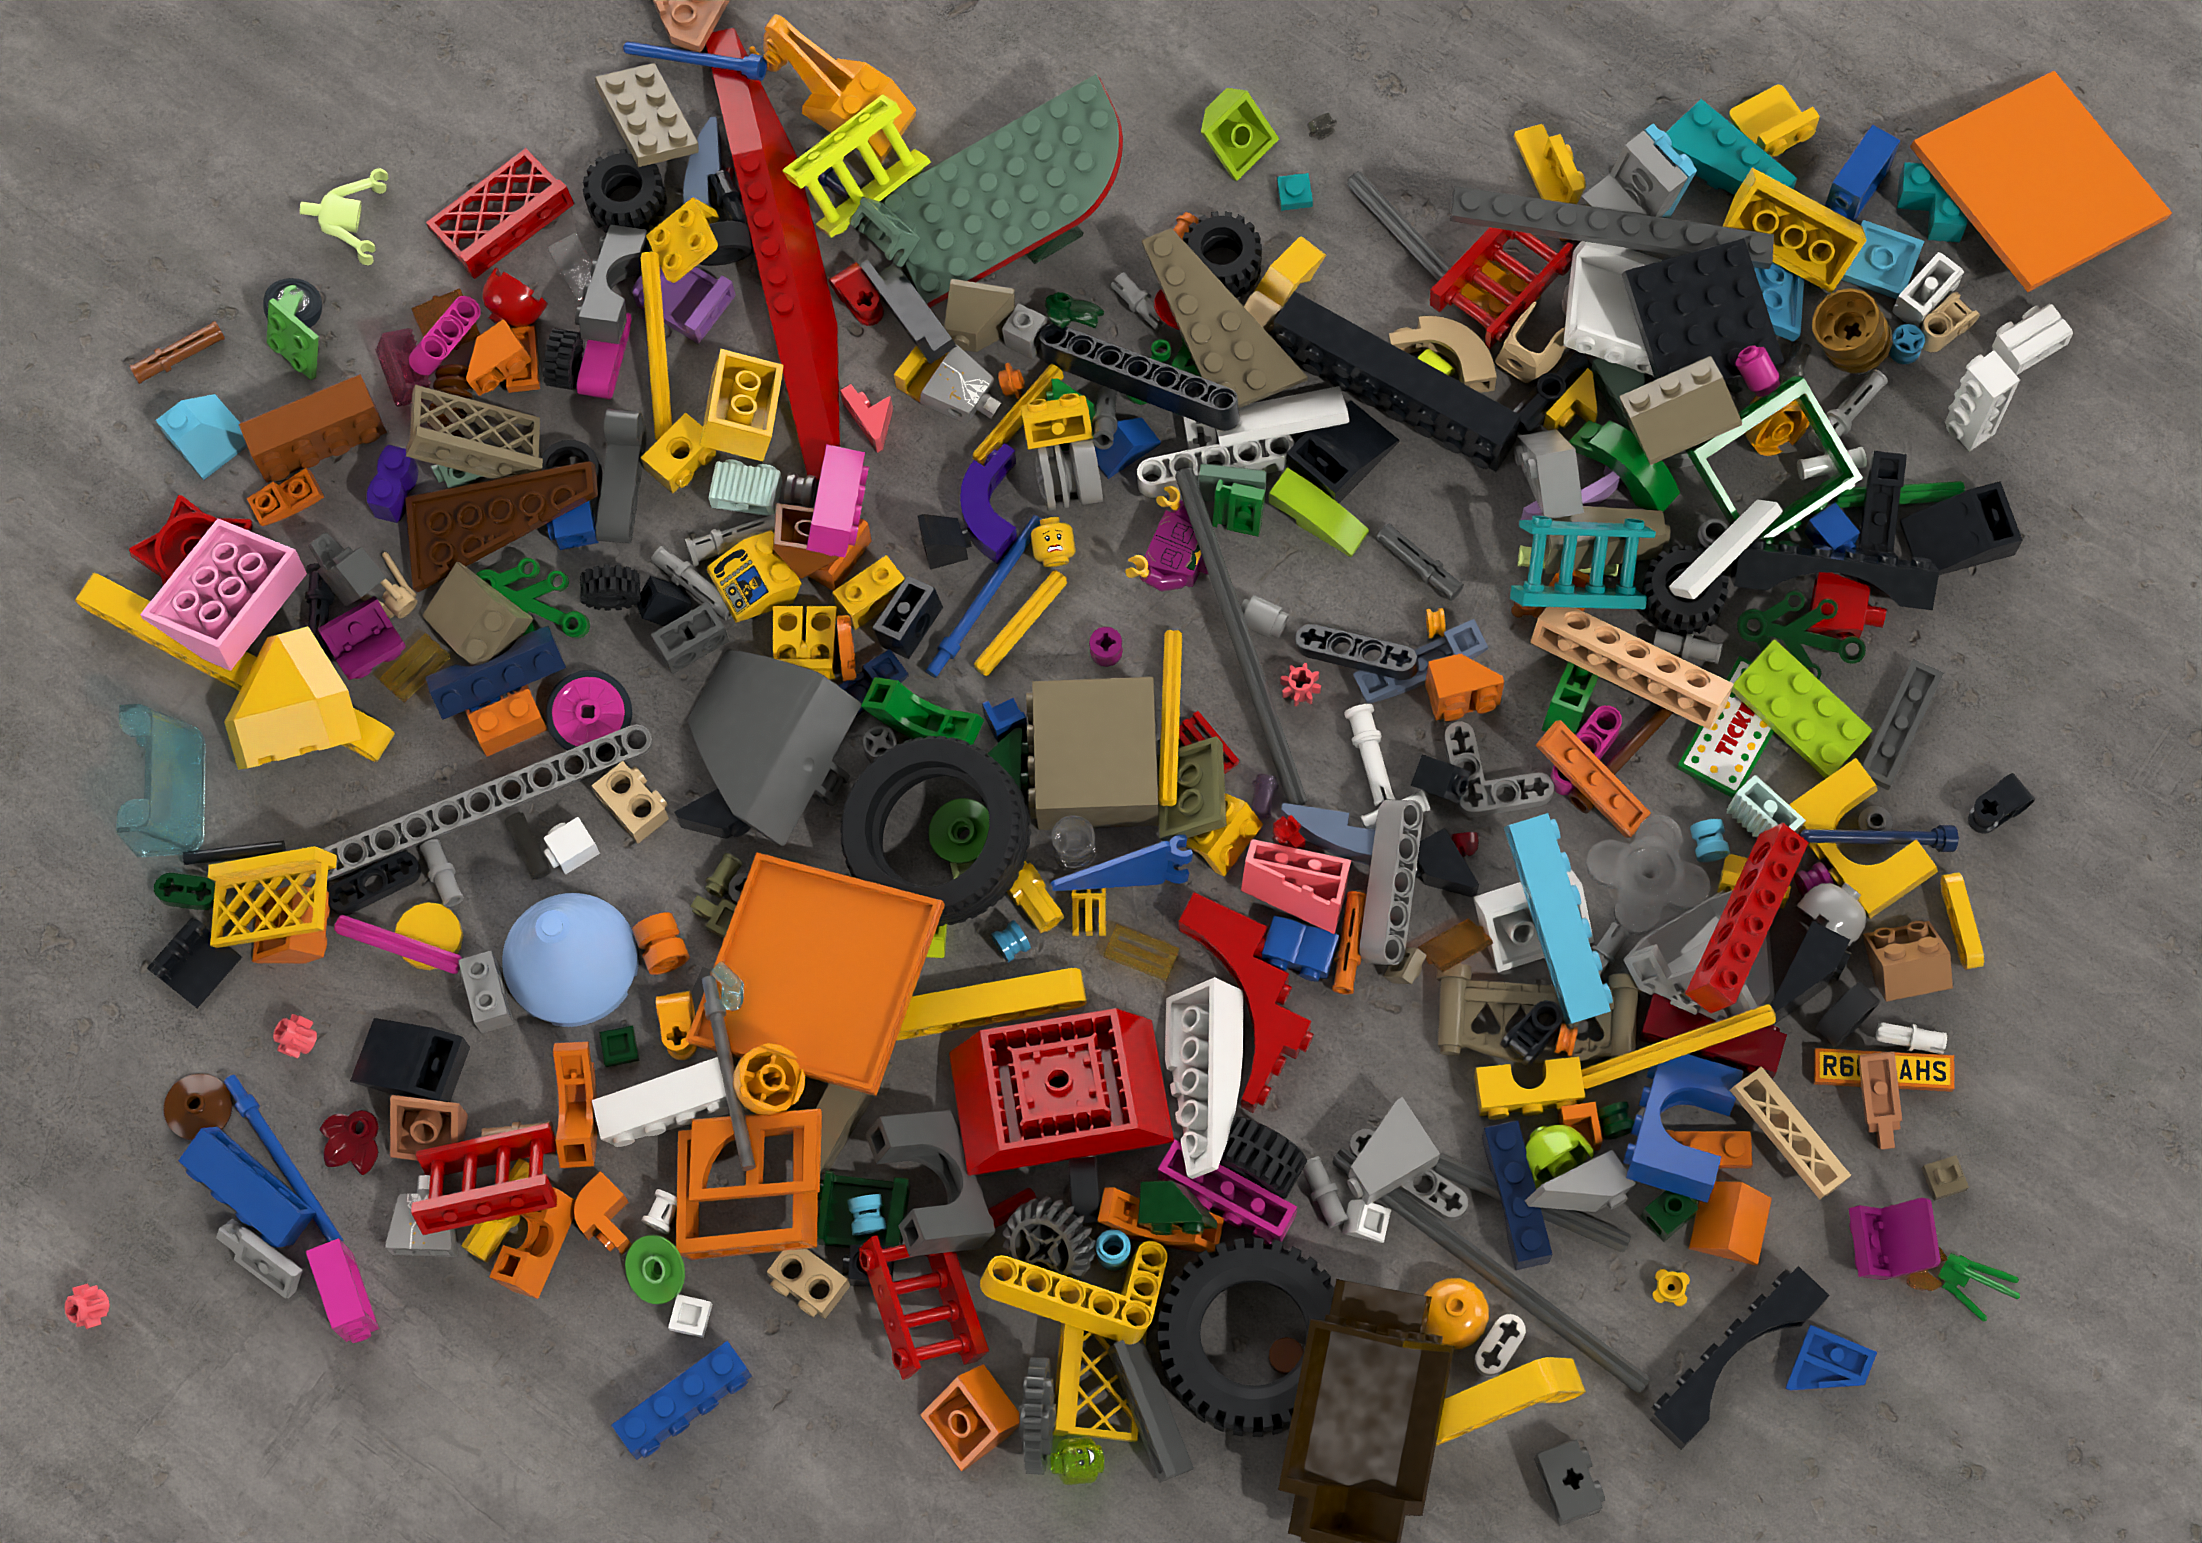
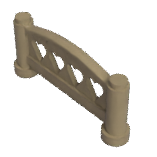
[1437,963,1642,1064]

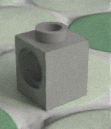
[1002,303,1047,359]

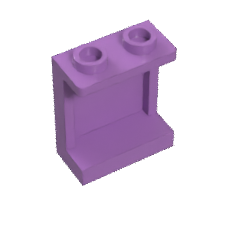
[633,265,736,344]

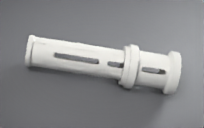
[1344,704,1395,807]

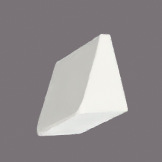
[1342,1199,1391,1243]

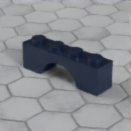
[425,626,566,720]
[1482,1121,1553,1271]

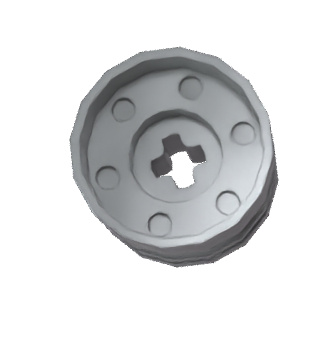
[1034,439,1103,511]

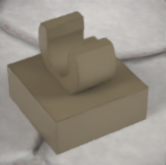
[1921,1155,1969,1201]

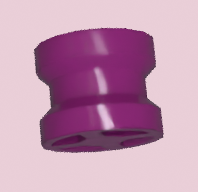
[1089,627,1123,667]
[1794,862,1834,898]

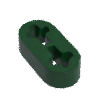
[154,873,215,911]

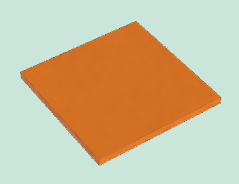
[1910,71,2172,292]
[686,852,945,1096]

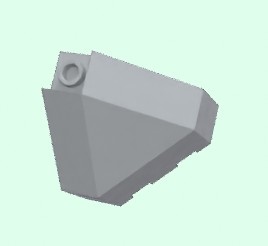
[1623,890,1774,1022]

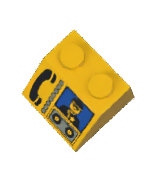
[706,530,802,623]

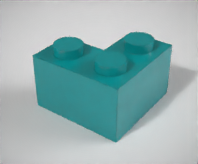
[1897,162,1967,243]

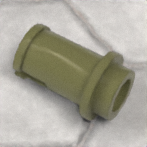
[705,853,743,898]

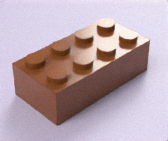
[238,374,387,483]

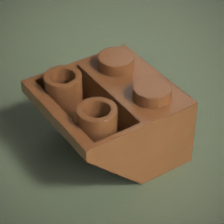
[1863,921,1953,1002]

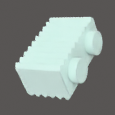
[708,459,783,516]
[1727,775,1806,838]

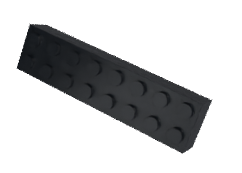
[1273,291,1521,472]

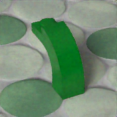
[1569,420,1680,512]
[861,677,984,745]

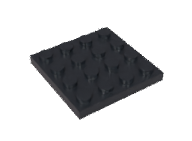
[1621,238,1784,381]

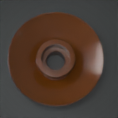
[164,1074,233,1141]

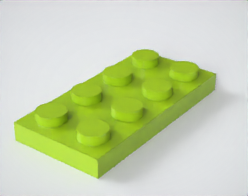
[1731,639,1873,779]

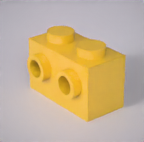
[1020,393,1093,450]

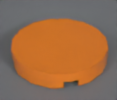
[837,615,856,681]

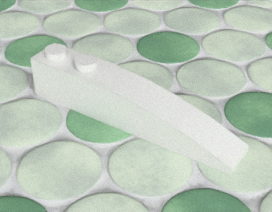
[1165,977,1243,1179]

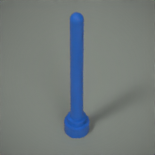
[623,42,767,81]

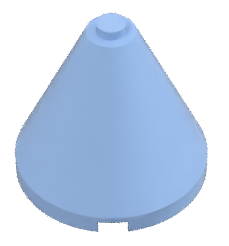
[502,893,639,1027]

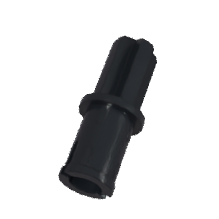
[710,170,747,224]

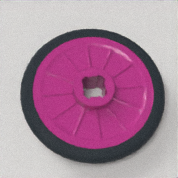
[545,670,632,755]

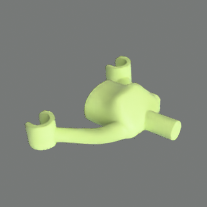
[300,168,388,265]

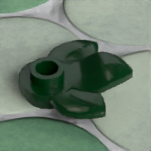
[1045,292,1104,328]

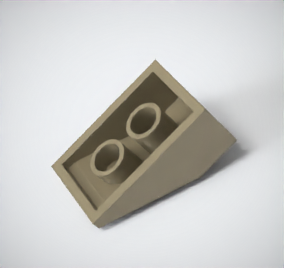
[422,562,534,666]

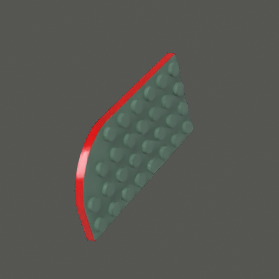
[879,74,1123,308]

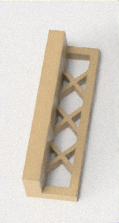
[1730,1067,1851,1200]

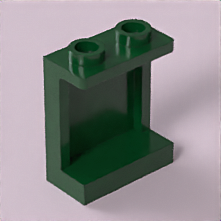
[817,1170,911,1248]

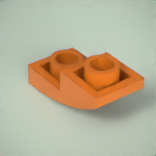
[247,468,325,526]

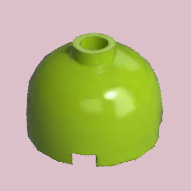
[1525,1125,1594,1189]

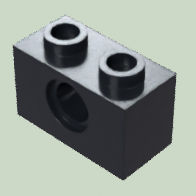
[873,576,943,659]

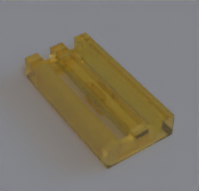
[379,633,451,703]
[1104,924,1180,982]

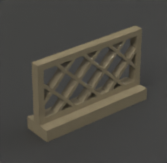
[406,385,543,479]

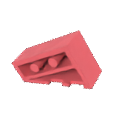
[1241,839,1351,934]

